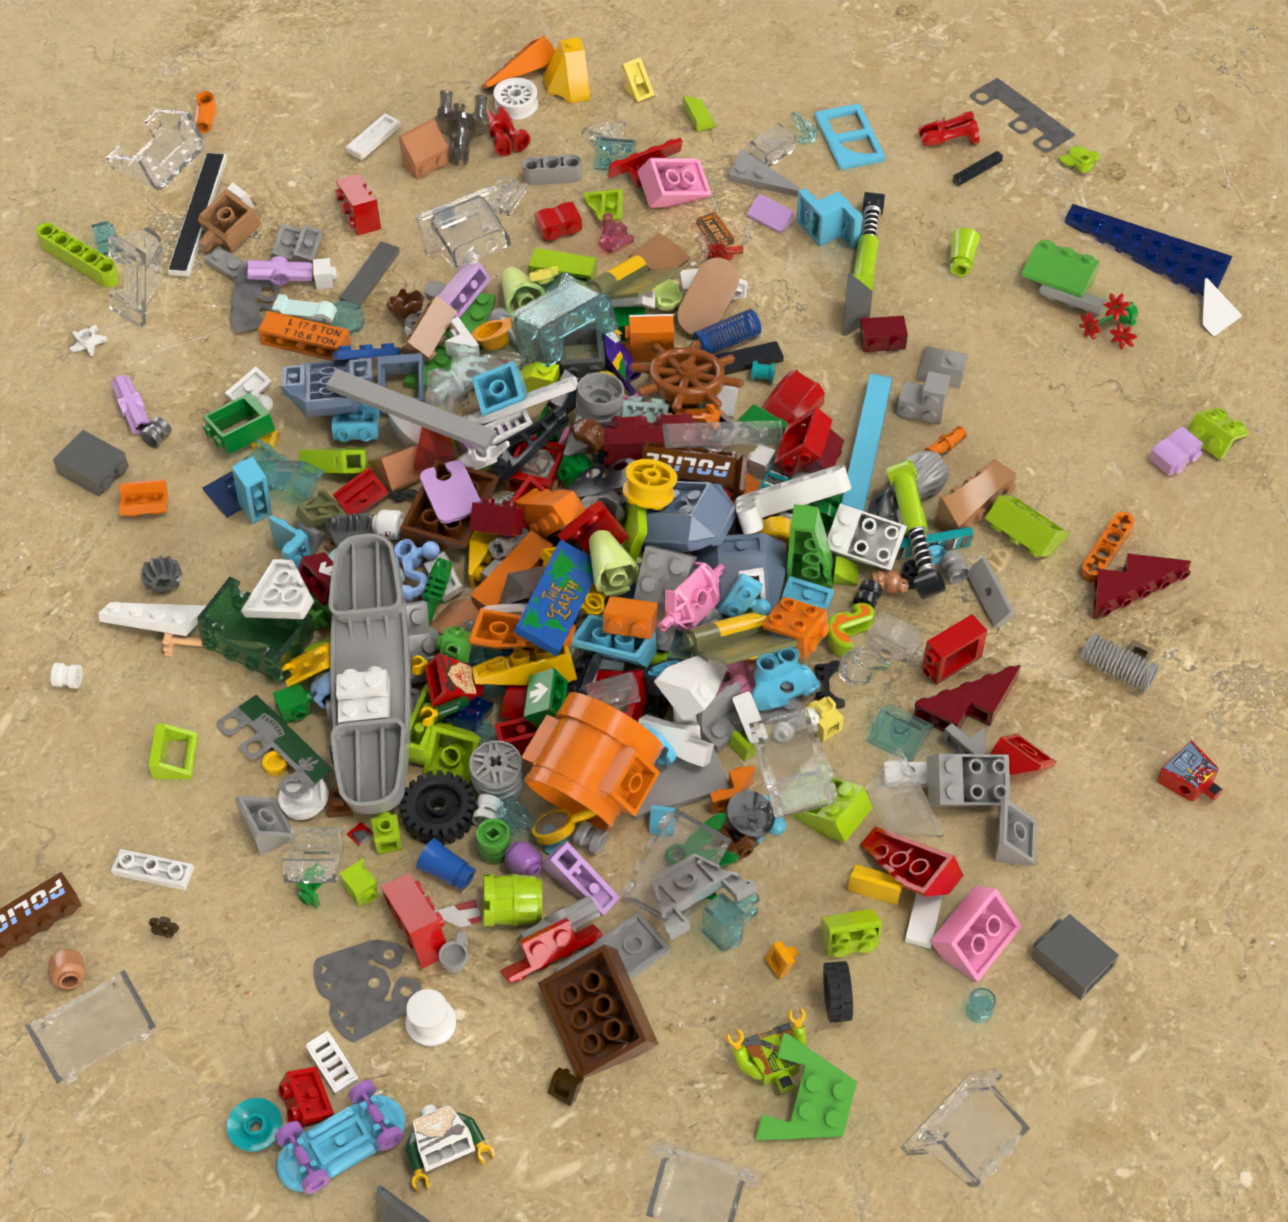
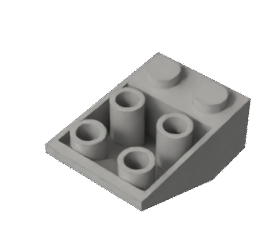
[926,754,1011,807]

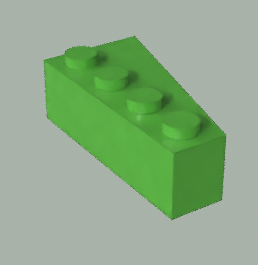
[786,504,835,589]

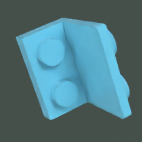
[268,515,311,569]

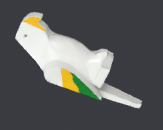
[455,441,509,472]

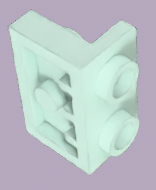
[622,396,670,423]

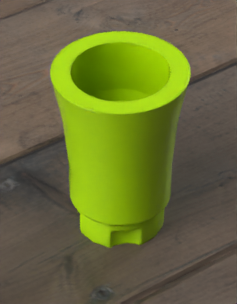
[950,228,980,277]

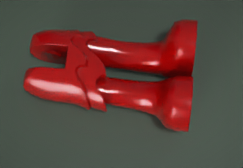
[484,107,531,156]
[918,111,980,146]

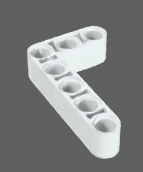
[736,465,851,534]

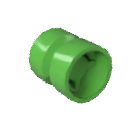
[476,818,511,865]

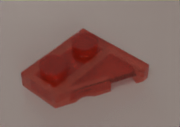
[414,427,457,471]

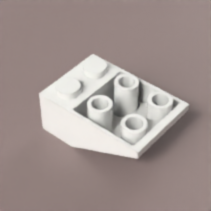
[827,504,907,571]

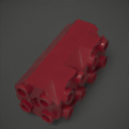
[603,413,705,471]

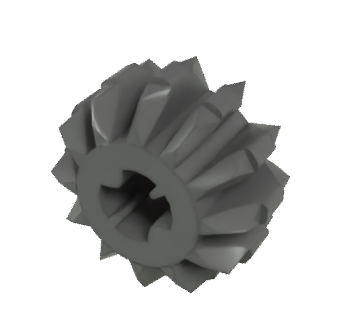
[141,555,182,594]

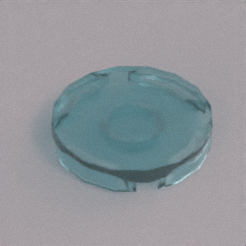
[330,301,365,336]

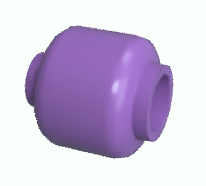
[504,841,542,876]

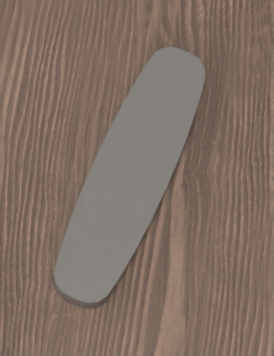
[329,533,411,814]

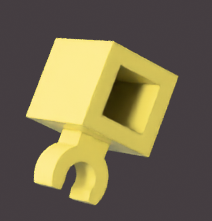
[807,696,844,742]

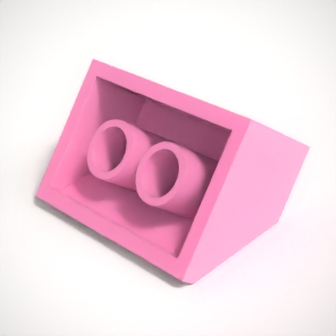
[930,886,1022,982]

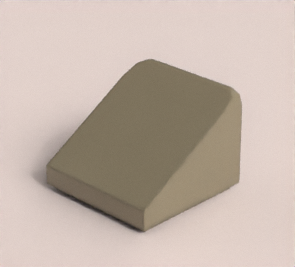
[1125,640,1156,670]

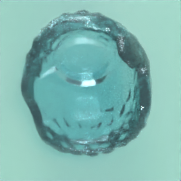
[496,795,537,836]

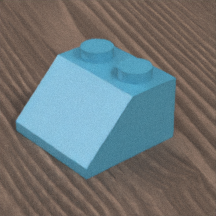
[472,361,527,416]

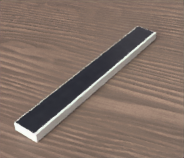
[168,153,227,277]

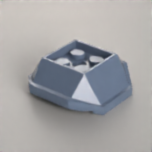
[281,358,373,418]
[642,481,737,551]

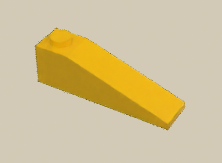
[472,645,577,685]

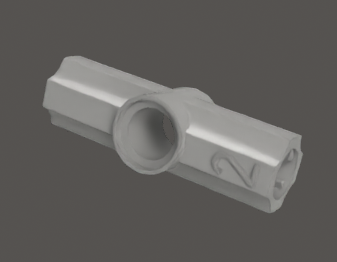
[520,895,600,938]

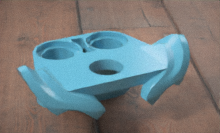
[751,646,821,711]

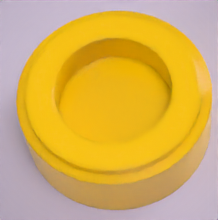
[262,751,288,776]

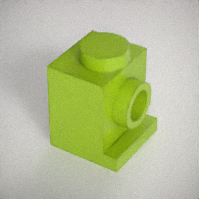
[371,812,403,855]

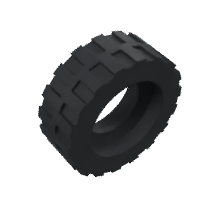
[823,961,853,1022]

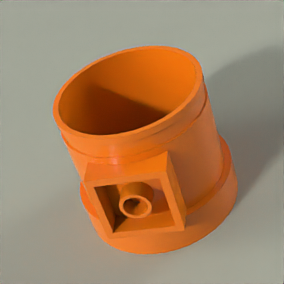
[521,692,663,831]

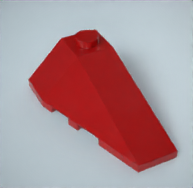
[860,826,964,897]

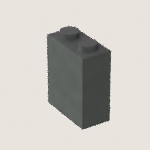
[53,430,129,496]
[1032,914,1119,1000]

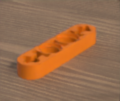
[1081,512,1135,582]

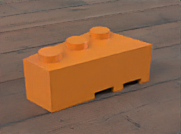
[515,488,586,538]

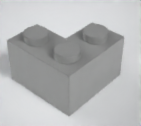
[897,371,951,425]

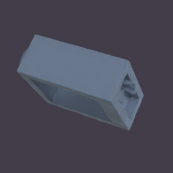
[378,353,426,415]

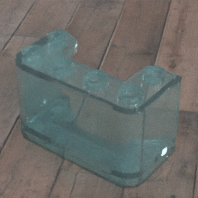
[510,279,618,368]

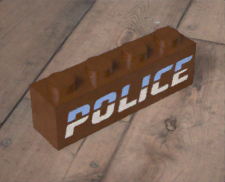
[642,441,738,487]
[0,872,82,958]

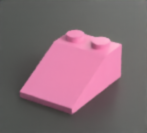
[637,158,712,208]

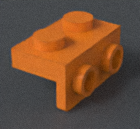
[119,479,169,517]

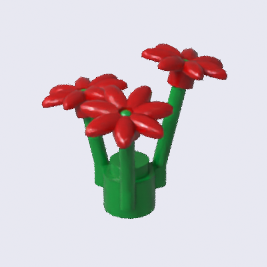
[1079,293,1138,349]

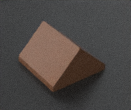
[368,444,429,492]
[429,598,479,635]

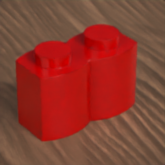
[534,202,583,241]

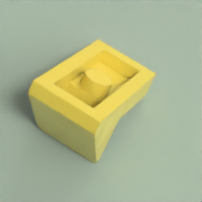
[621,57,655,103]

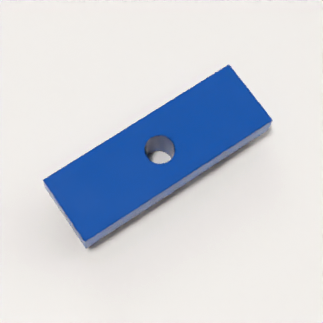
[332,343,401,360]

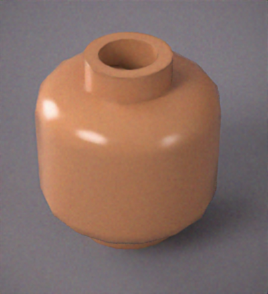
[48,949,86,989]

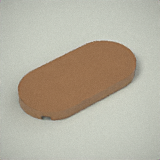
[677,258,739,338]

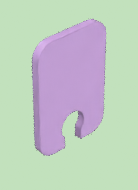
[420,461,481,524]

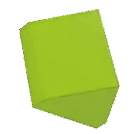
[728,731,761,762]

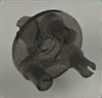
[433,90,489,165]

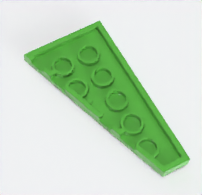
[403,293,496,397]

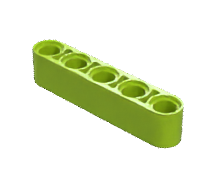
[36,223,119,287]

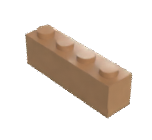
[935,459,1016,532]

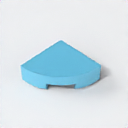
[928,545,947,565]

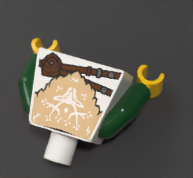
[405,1105,494,1192]

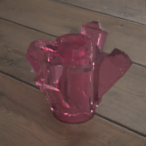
[598,212,634,253]

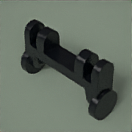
[814,660,845,709]

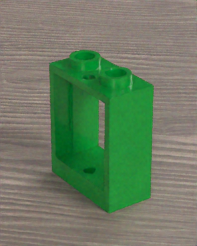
[203,392,275,455]

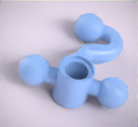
[394,539,440,603]

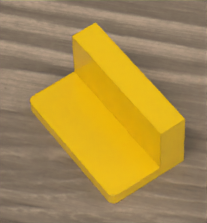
[847,864,903,905]

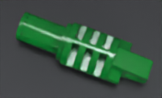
[422,558,453,624]

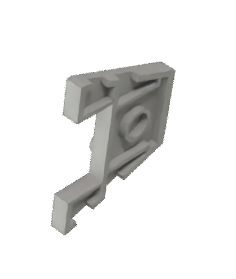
[651,853,758,941]

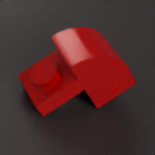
[500,685,528,720]

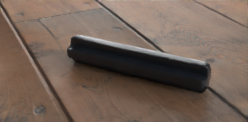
[952,151,1003,186]

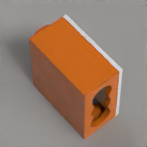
[625,314,674,363]

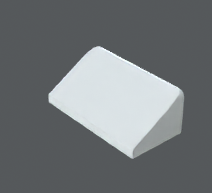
[733,691,768,743]

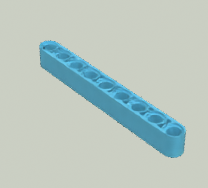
[841,373,892,511]

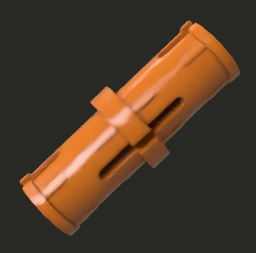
[925,426,967,455]

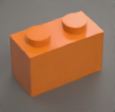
[603,596,658,639]

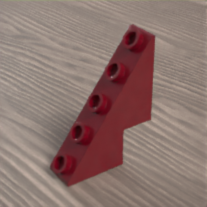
[1093,553,1191,619]
[913,665,1021,732]

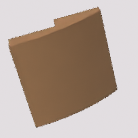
[628,233,690,270]

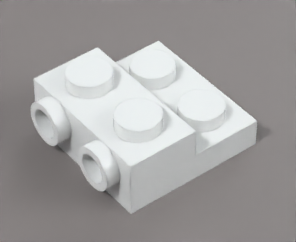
[336,666,390,724]

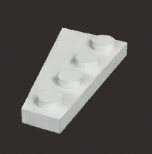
[98,602,208,636]

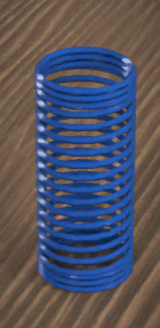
[692,309,762,354]

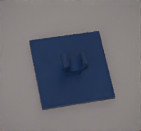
[202,471,242,518]

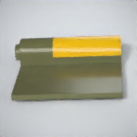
[585,255,683,301]
[682,612,798,665]

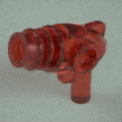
[707,242,743,260]

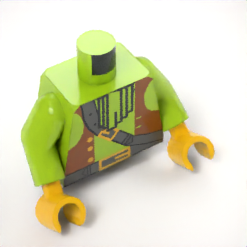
[724,1007,807,1094]

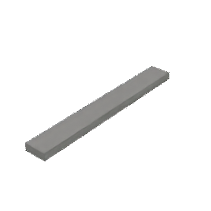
[326,369,497,452]

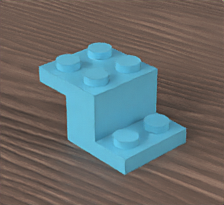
[796,188,863,250]

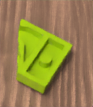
[583,189,624,226]

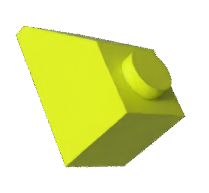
[519,360,560,393]

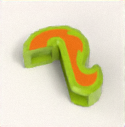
[826,603,874,658]

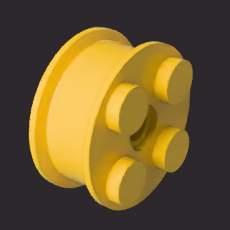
[623,459,677,510]

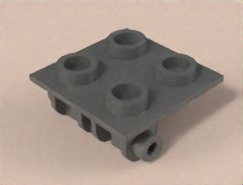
[324,513,375,547]

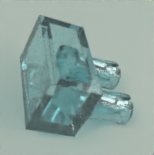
[702,892,759,953]

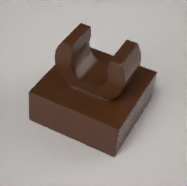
[327,788,353,818]

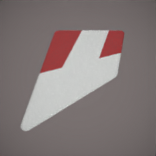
[434,899,482,927]

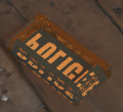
[696,212,734,250]

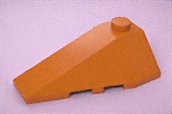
[481,35,555,89]
[469,608,576,650]

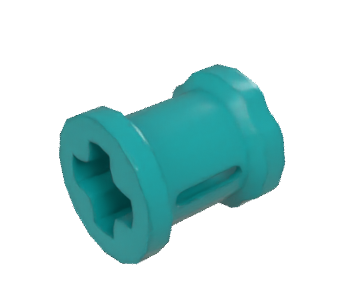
[751,361,776,383]

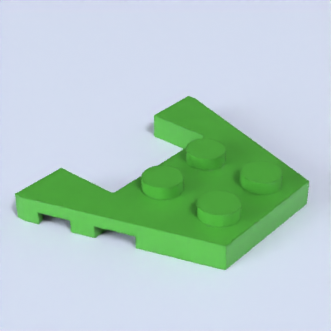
[755,1033,857,1140]

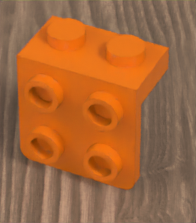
[763,597,829,660]

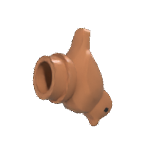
[872,567,909,594]

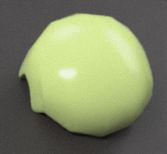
[655,279,683,311]

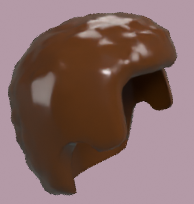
[387,289,424,321]
[568,418,605,454]

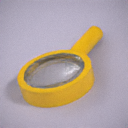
[532,808,597,845]

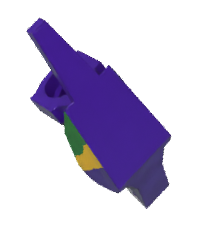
[603,329,642,396]

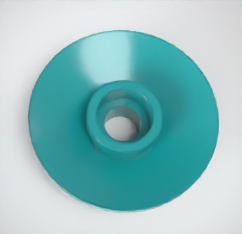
[226,1098,283,1152]

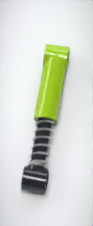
[853,192,885,291]
[887,459,946,600]

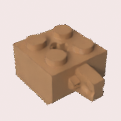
[198,189,261,253]

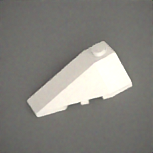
[654,655,728,720]

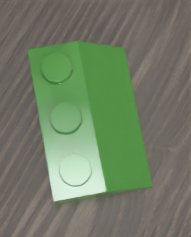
[1021,240,1100,298]

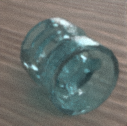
[966,988,996,1024]

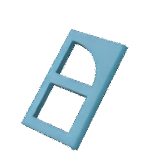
[814,103,886,170]

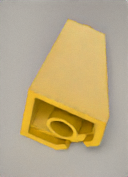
[543,37,590,103]

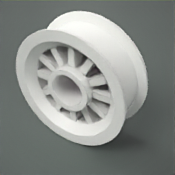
[494,78,538,120]

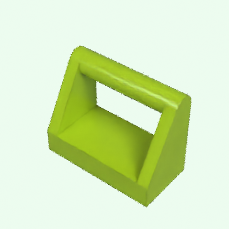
[148,724,199,779]

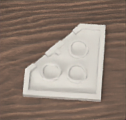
[241,559,314,619]

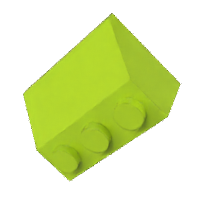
[985,495,1070,558]

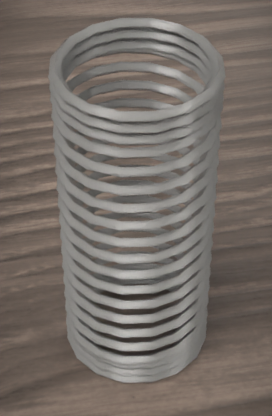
[1080,632,1159,692]

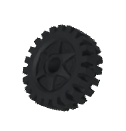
[400,770,476,845]

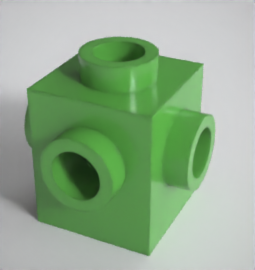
[436,626,472,663]

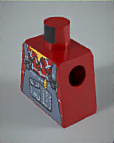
[1157,740,1223,801]

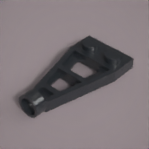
[491,405,570,482]

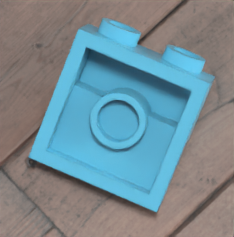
[331,403,381,442]

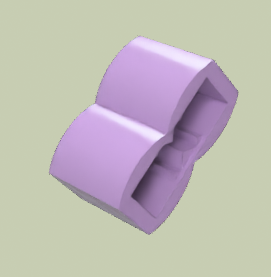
[1149,427,1203,476]

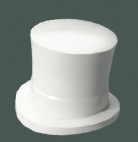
[405,989,456,1047]

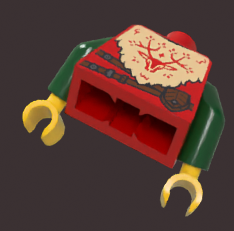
[411,653,484,726]

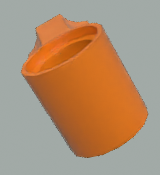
[194,91,217,133]

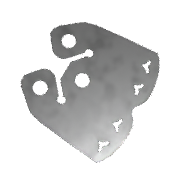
[314,939,422,1042]

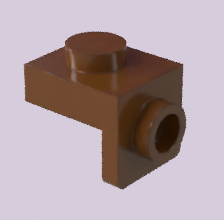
[716,825,759,859]

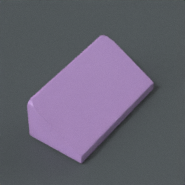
[747,194,793,234]

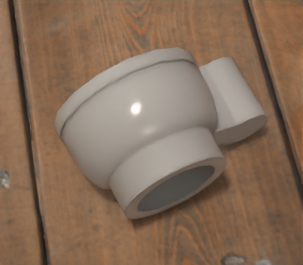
[439,931,469,973]

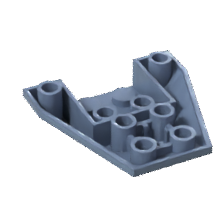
[692,533,788,619]

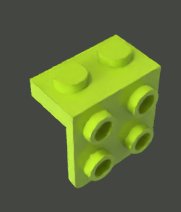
[1187,407,1250,460]

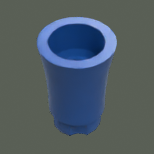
[416,838,476,890]

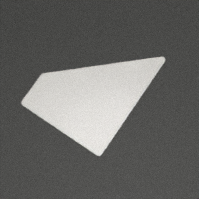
[1203,278,1242,336]

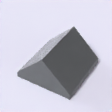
[842,274,873,336]

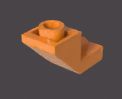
[710,765,755,814]

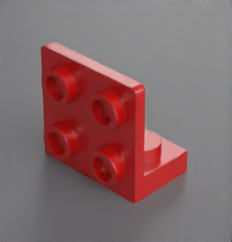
[558,500,629,557]

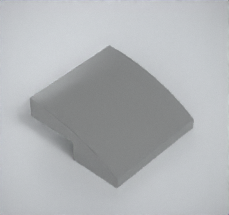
[270,223,323,263]

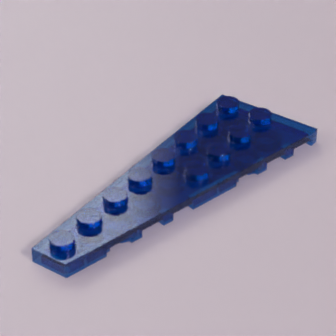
[1064,204,1233,296]

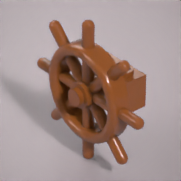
[630,340,744,415]

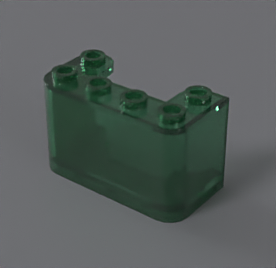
[197,576,314,682]

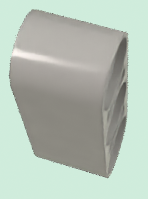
[522,154,582,185]

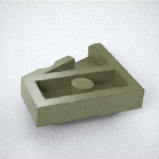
[295,489,347,528]

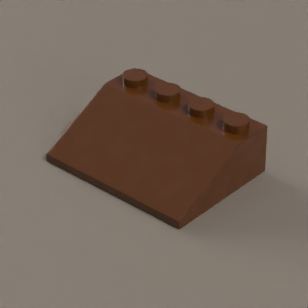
[400,459,500,550]
[538,944,659,1078]

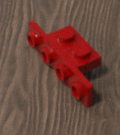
[607,137,683,188]
[500,918,603,983]

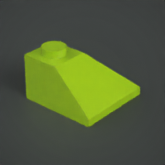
[423,720,481,786]

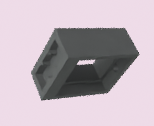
[557,322,605,378]

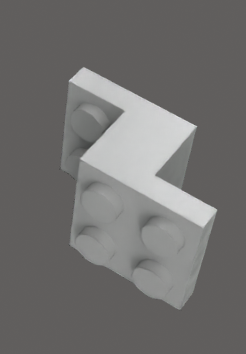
[406,601,440,684]

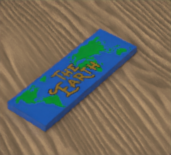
[513,540,594,656]

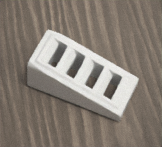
[484,408,533,445]
[305,1031,359,1095]

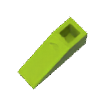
[299,447,368,473]

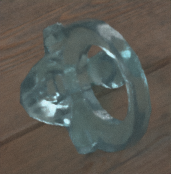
[791,111,818,144]

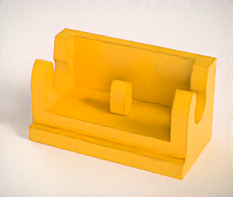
[282,642,330,687]

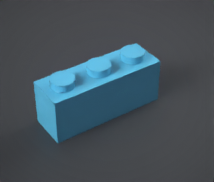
[232,457,272,524]

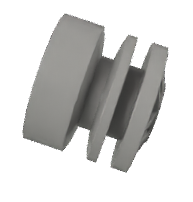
[575,372,624,429]
[469,740,524,807]

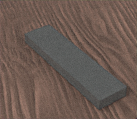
[340,241,400,309]

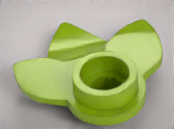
[1059,146,1100,173]

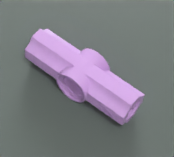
[246,256,312,285]
[111,375,150,436]

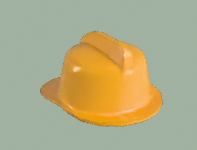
[471,317,515,351]

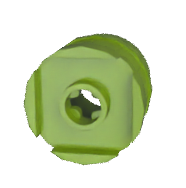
[483,874,542,926]

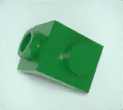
[556,454,595,488]
[295,862,327,909]

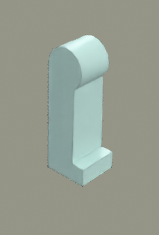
[272,294,337,325]

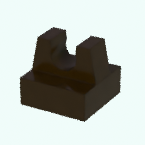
[547,1067,584,1106]

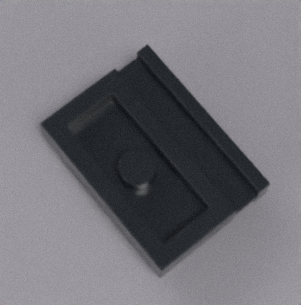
[567,652,603,695]

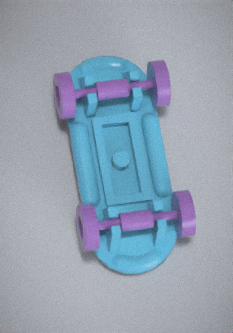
[274,1080,406,1194]

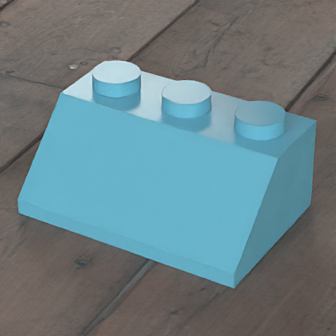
[571,614,656,667]

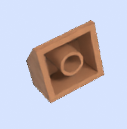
[399,118,450,179]

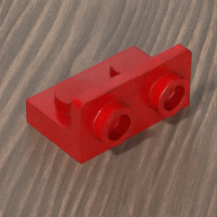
[278,1066,334,1128]

